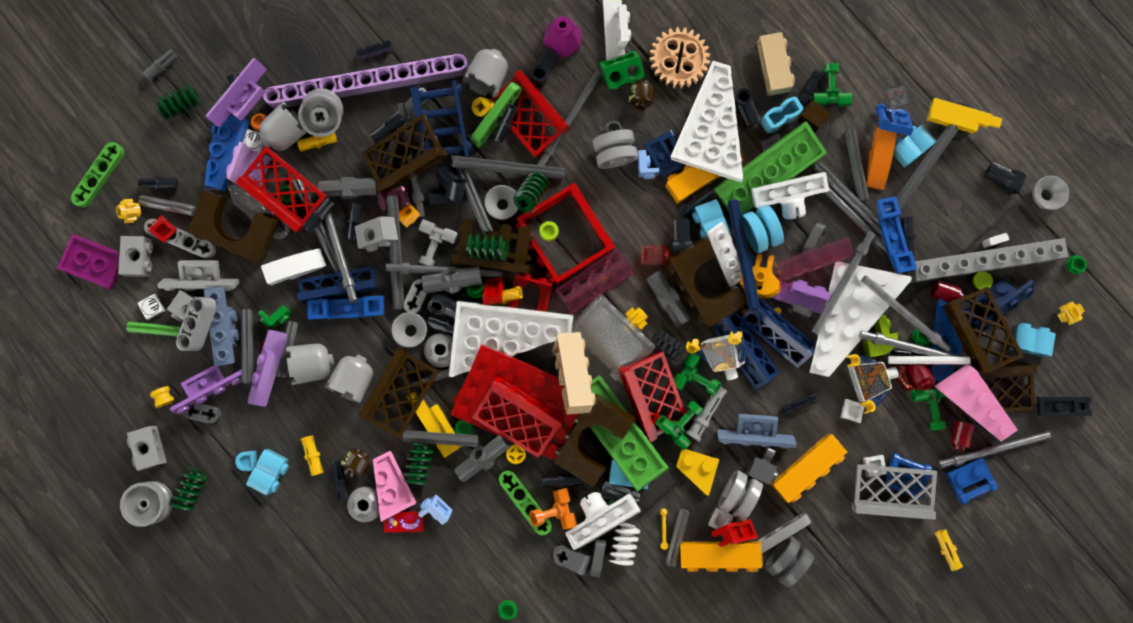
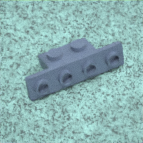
[204,287,240,366]
[717,414,797,449]

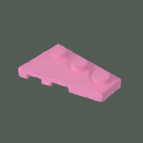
[373,451,416,521]

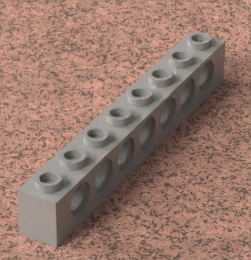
[908,238,1069,283]

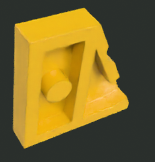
[676,449,719,495]

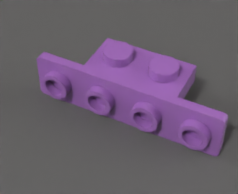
[206,58,266,127]
[771,280,831,314]
[247,330,287,407]
[169,365,242,414]

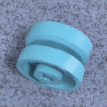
[742,205,784,254]

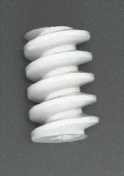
[609,523,640,566]

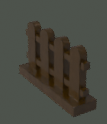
[452,219,534,274]

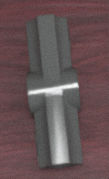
[318,177,378,199]
[422,267,482,294]
[646,271,691,328]
[454,435,511,482]

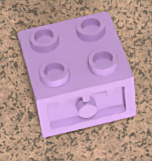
[226,142,272,186]

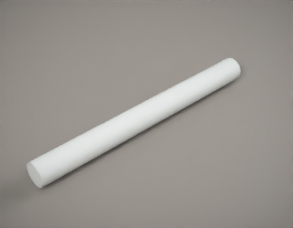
[888,356,970,364]

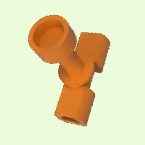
[529,488,577,529]

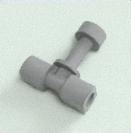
[418,219,459,266]

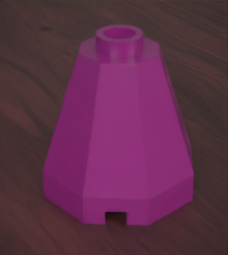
[543,16,582,58]

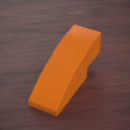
[866,127,897,190]

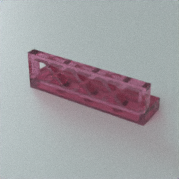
[775,237,854,281]
[555,248,634,315]

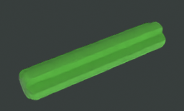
[126,322,181,337]

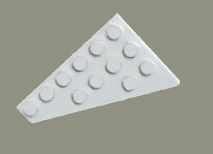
[671,61,743,183]
[810,261,912,377]
[449,301,573,377]

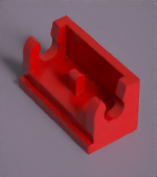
[711,519,758,547]

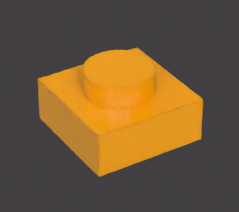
[399,203,420,228]

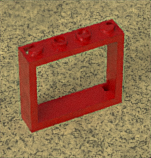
[515,183,615,285]

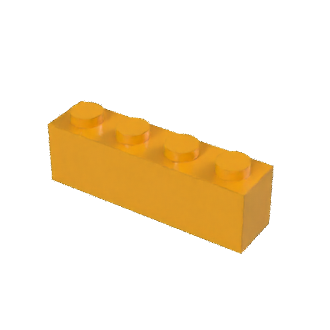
[665,158,743,204]
[770,434,847,503]
[680,541,763,572]

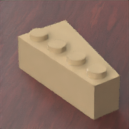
[552,332,596,415]

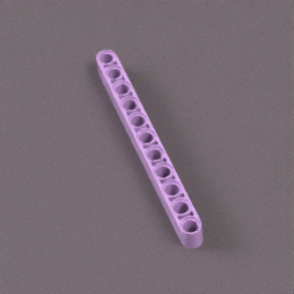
[263,54,468,109]

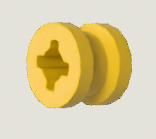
[472,97,494,117]
[150,386,175,408]
[506,444,526,464]

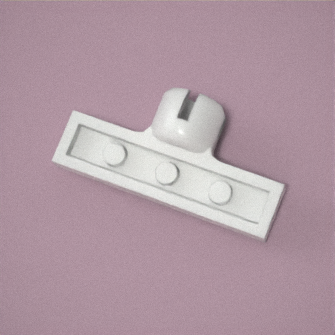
[751,172,829,219]
[565,492,641,550]

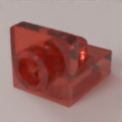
[641,245,671,266]

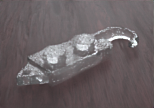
[227,184,290,239]

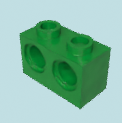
[600,51,645,89]

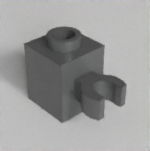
[745,448,778,485]

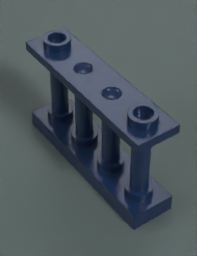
[410,80,472,157]

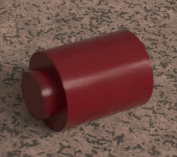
[930,279,963,302]
[907,364,935,391]
[950,421,975,451]

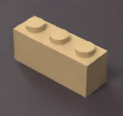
[757,32,795,96]

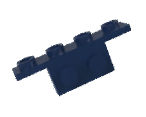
[972,279,1035,335]

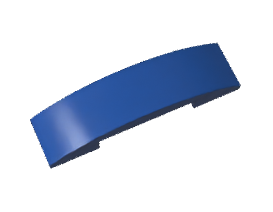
[877,196,917,274]
[307,296,384,320]

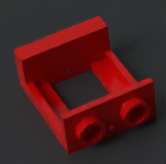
[508,273,553,312]

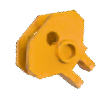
[740,254,781,299]

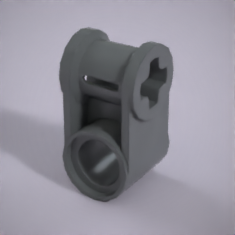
[553,545,592,575]

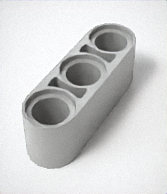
[176,297,216,351]

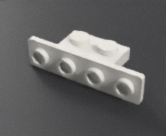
[602,0,631,60]
[707,222,742,287]

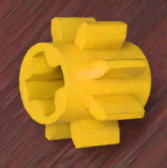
[116,199,141,223]
[1057,301,1085,325]
[624,307,648,330]

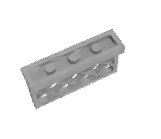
[852,464,937,520]

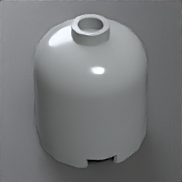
[463,49,508,98]
[259,102,307,151]
[286,344,334,385]
[325,354,373,404]

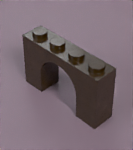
[188,188,280,264]
[667,236,748,327]
[554,394,636,488]

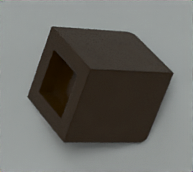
[797,101,830,133]

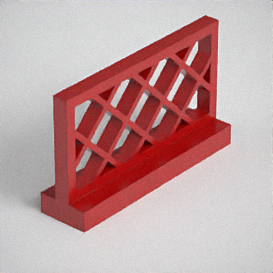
[490,69,571,158]
[235,146,327,232]
[618,351,685,442]
[472,376,564,458]

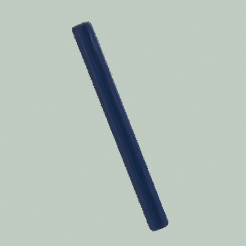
[727,199,760,311]

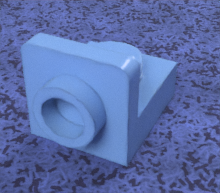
[637,150,659,179]
[418,495,452,525]

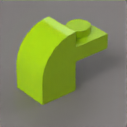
[862,315,898,357]

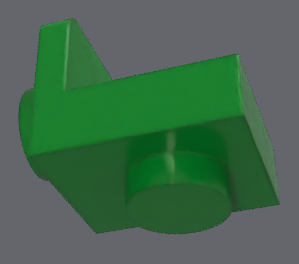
[258,305,293,328]

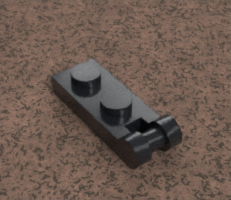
[1036,397,1093,416]

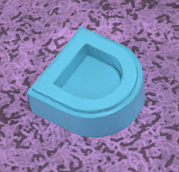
[235,451,257,471]

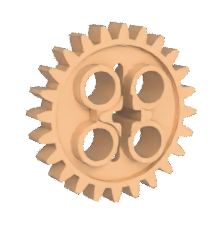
[649,27,710,89]

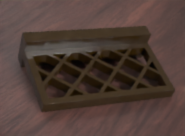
[362,114,448,193]
[942,287,1024,375]
[358,348,440,439]
[953,363,1037,415]

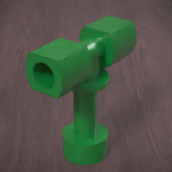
[812,63,852,107]
[673,353,721,396]
[910,386,947,430]
[655,400,703,450]

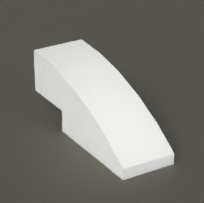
[261,248,327,286]

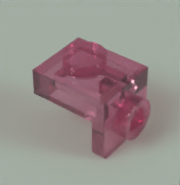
[377,186,411,212]

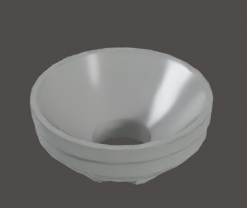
[1032,176,1069,210]
[484,185,518,220]
[392,312,427,347]
[424,333,453,368]
[347,486,380,522]

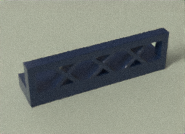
[297,266,378,303]
[739,297,816,368]
[711,311,779,390]

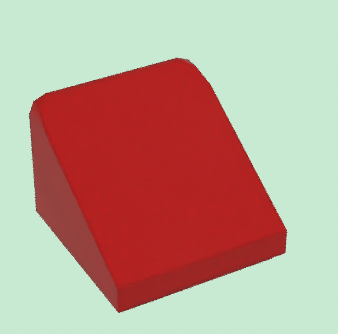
[148,215,177,243]

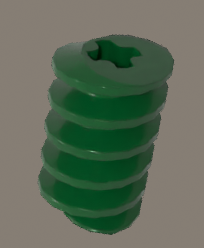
[157,84,202,120]
[513,172,549,213]
[466,234,508,261]
[404,442,434,485]
[169,467,208,511]

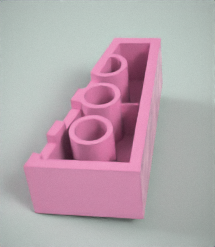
[935,364,1017,441]

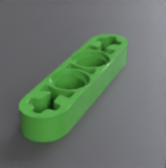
[470,82,522,148]
[71,142,124,208]
[499,470,552,535]

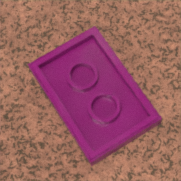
[57,234,120,290]

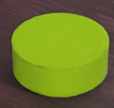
[539,221,559,242]
[971,271,993,290]

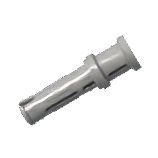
[685,387,727,442]

